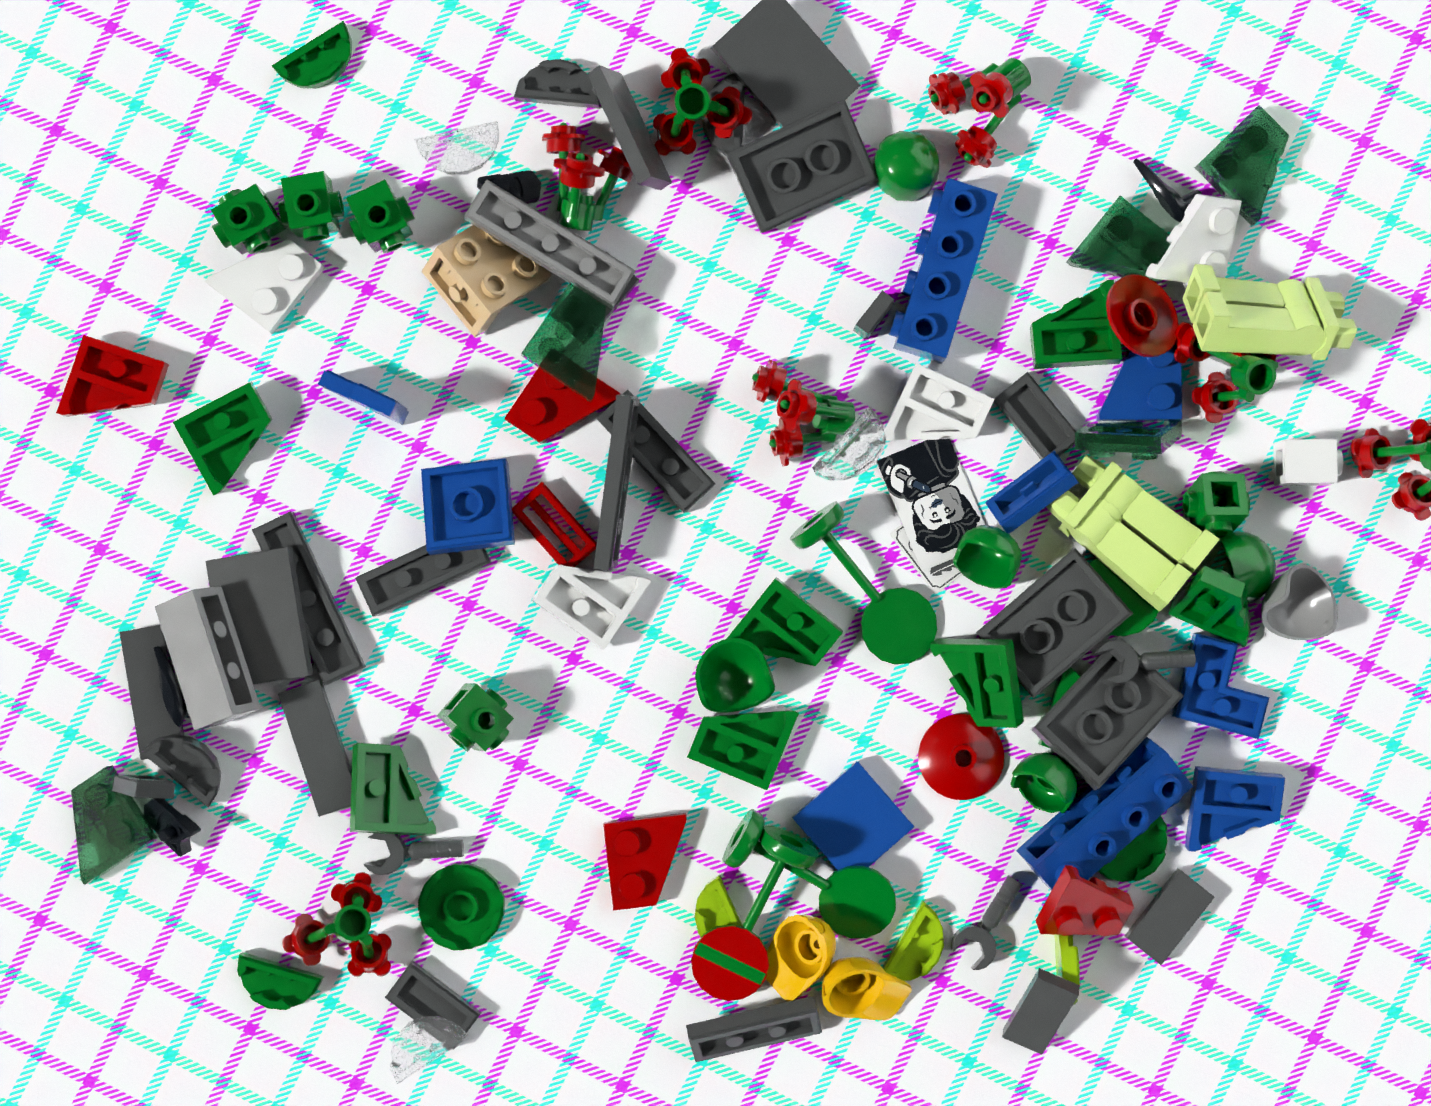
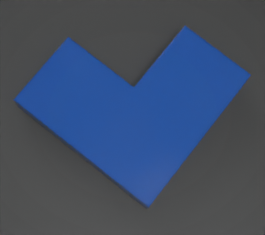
[318,370,409,425]
[1172,633,1270,739]

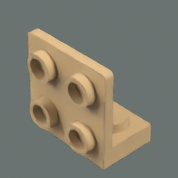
[421,225,551,337]

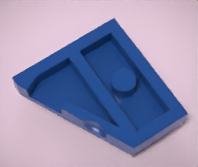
[1096,342,1182,422]
[1185,766,1285,852]

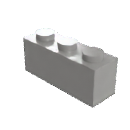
[155,586,261,731]

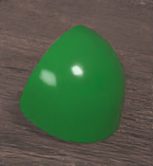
[1218,531,1276,603]
[695,638,775,713]

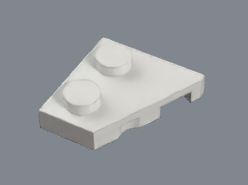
[1146,194,1242,282]
[204,239,325,334]
[881,363,995,441]
[532,565,651,650]

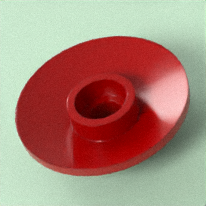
[1106,274,1179,357]
[918,714,1004,800]

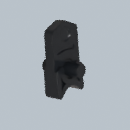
[477,170,542,204]
[143,798,201,857]

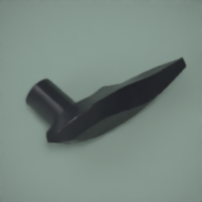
[1133,158,1202,222]
[153,646,190,727]

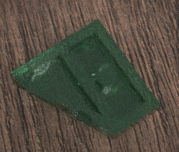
[1194,105,1289,226]
[1066,196,1171,284]
[521,283,606,403]
[1075,420,1182,460]
[71,765,158,885]

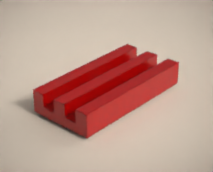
[512,482,597,567]

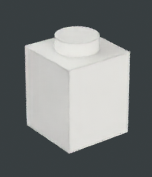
[1273,439,1344,486]

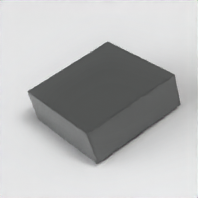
[853,290,894,340]
[112,774,176,799]

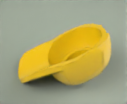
[766,914,836,1002]
[822,957,912,1020]

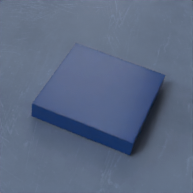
[421,458,515,555]
[792,761,914,870]

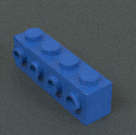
[889,178,998,364]
[1016,737,1193,891]

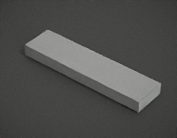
[464,180,636,310]

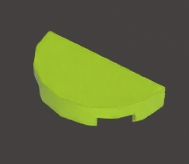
[694,874,743,937]
[882,900,944,981]
[1054,935,1080,1005]

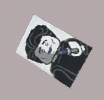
[876,439,986,571]

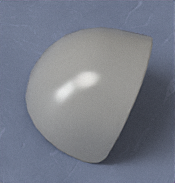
[1261,564,1338,640]

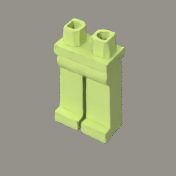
[1182,264,1357,360]
[1046,455,1220,612]

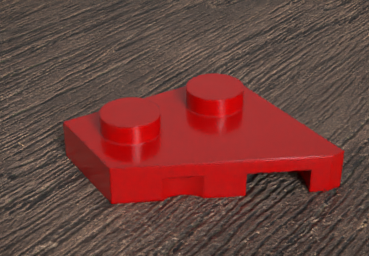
[56,335,170,417]
[504,348,621,444]
[603,813,687,911]
[1035,865,1135,936]

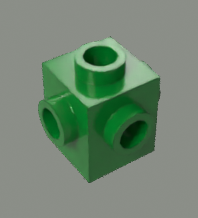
[278,171,344,242]
[346,179,415,253]
[211,183,286,255]
[1182,471,1250,537]
[437,683,514,752]

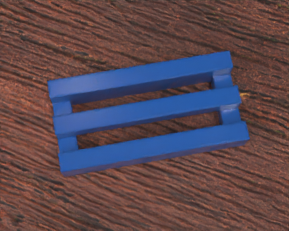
[985,450,1079,534]

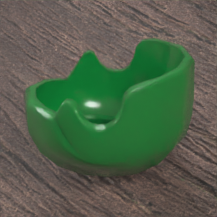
[874,131,939,201]
[953,525,1022,589]
[1010,752,1077,814]

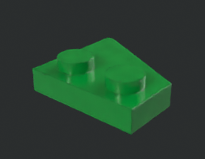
[1030,280,1122,369]
[173,382,273,496]
[1168,566,1251,647]
[726,577,843,666]
[930,638,1024,728]
[687,710,799,790]
[350,743,436,836]

